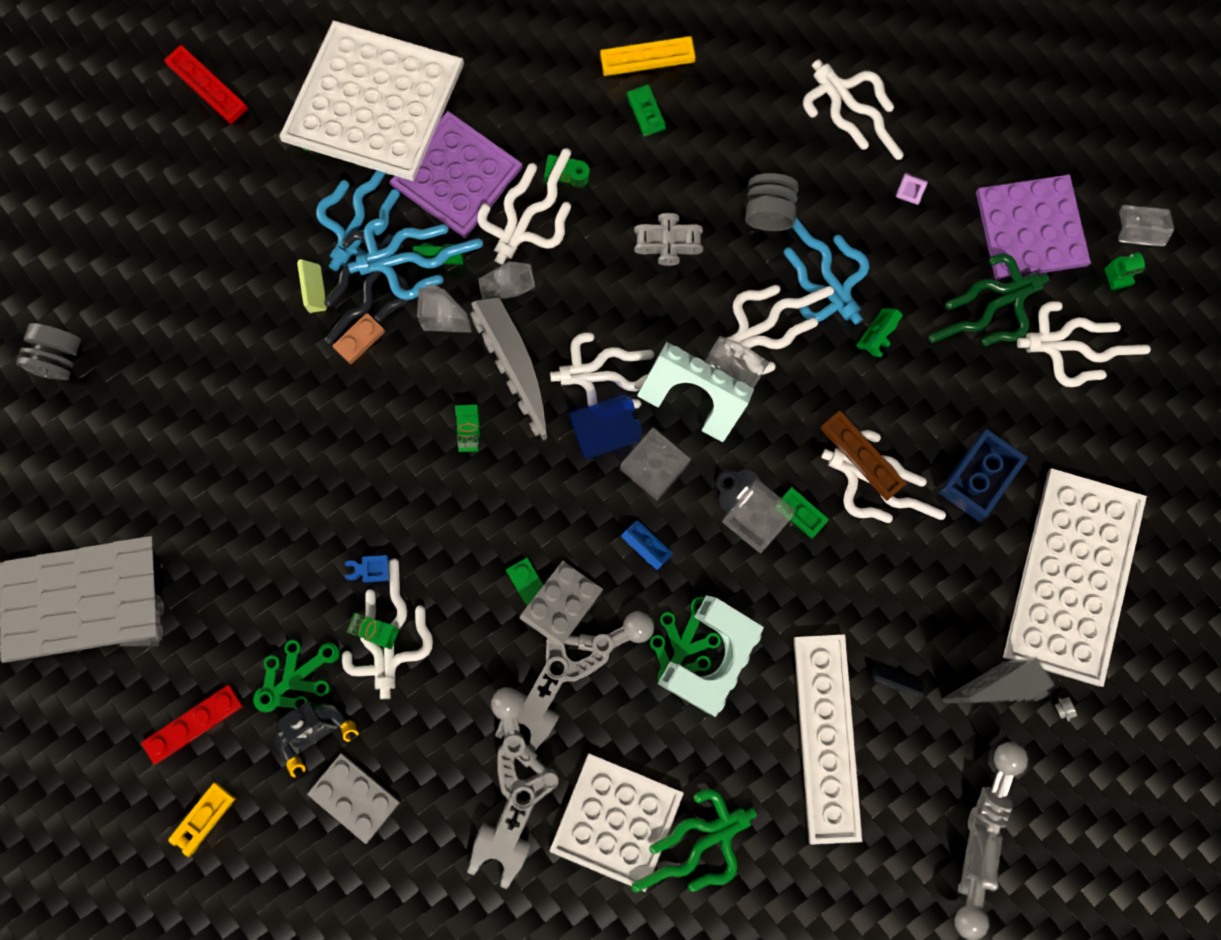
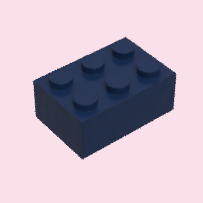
[938,429,1027,521]

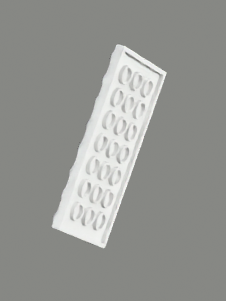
[1003,468,1147,687]

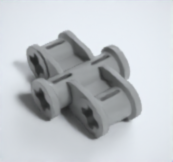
[634,213,703,266]

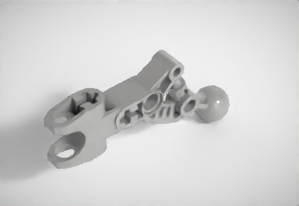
[495,611,654,752]
[467,688,558,889]

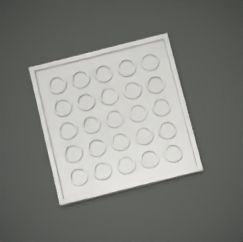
[280,21,464,181]

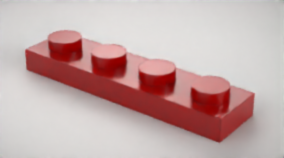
[164,45,248,124]
[141,685,244,764]

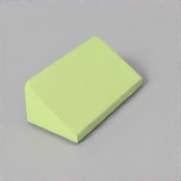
[297,260,327,313]

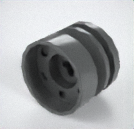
[745,173,799,231]
[16,323,81,380]

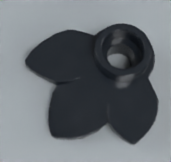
[716,469,760,516]

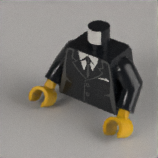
[275,702,358,777]

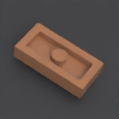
[333,313,385,365]

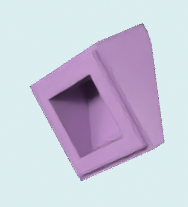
[896,173,927,205]

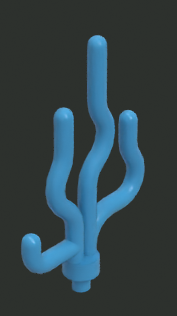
[316,170,400,271]
[784,217,869,325]
[348,218,483,300]

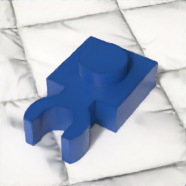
[345,555,390,583]

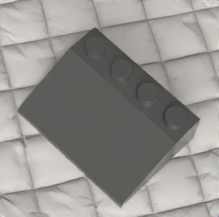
[942,657,1054,703]

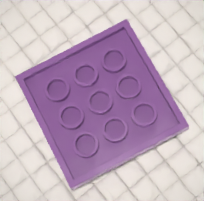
[390,111,523,238]
[976,175,1090,280]

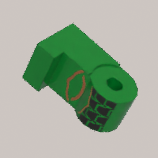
[544,155,589,188]
[1104,252,1145,290]
[455,405,480,452]
[346,613,399,650]

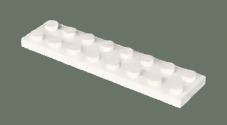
[794,635,862,844]

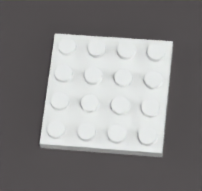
[549,754,683,892]

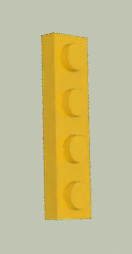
[600,37,695,76]

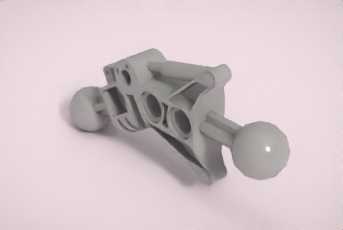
[954,743,1028,940]

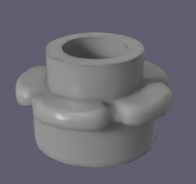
[1055,697,1077,721]

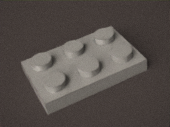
[520,561,603,647]
[307,753,400,844]

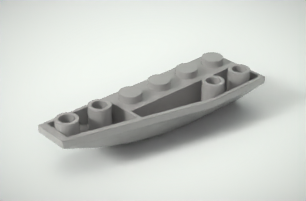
[470,297,547,440]

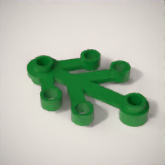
[650,597,721,681]
[253,640,340,712]

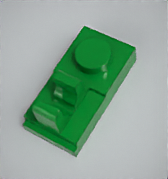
[627,85,665,136]
[856,309,903,357]

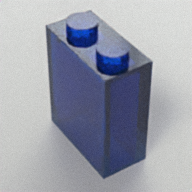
[568,393,643,460]

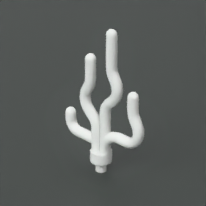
[803,60,903,160]
[477,148,571,265]
[714,285,834,375]
[1017,301,1151,387]
[550,332,654,418]
[821,430,946,523]
[342,558,433,699]

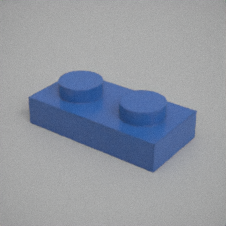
[621,520,673,570]

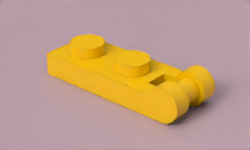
[168,782,236,857]

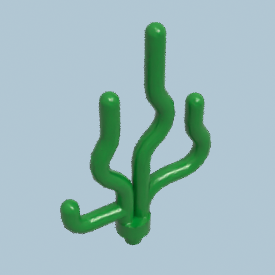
[631,789,757,892]

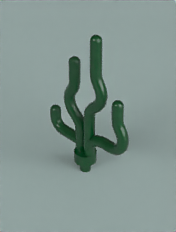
[928,253,1049,346]

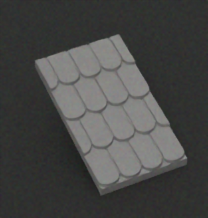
[0,536,157,663]

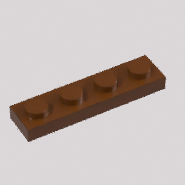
[820,411,907,501]

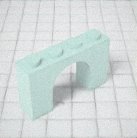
[637,342,754,442]
[658,595,764,717]

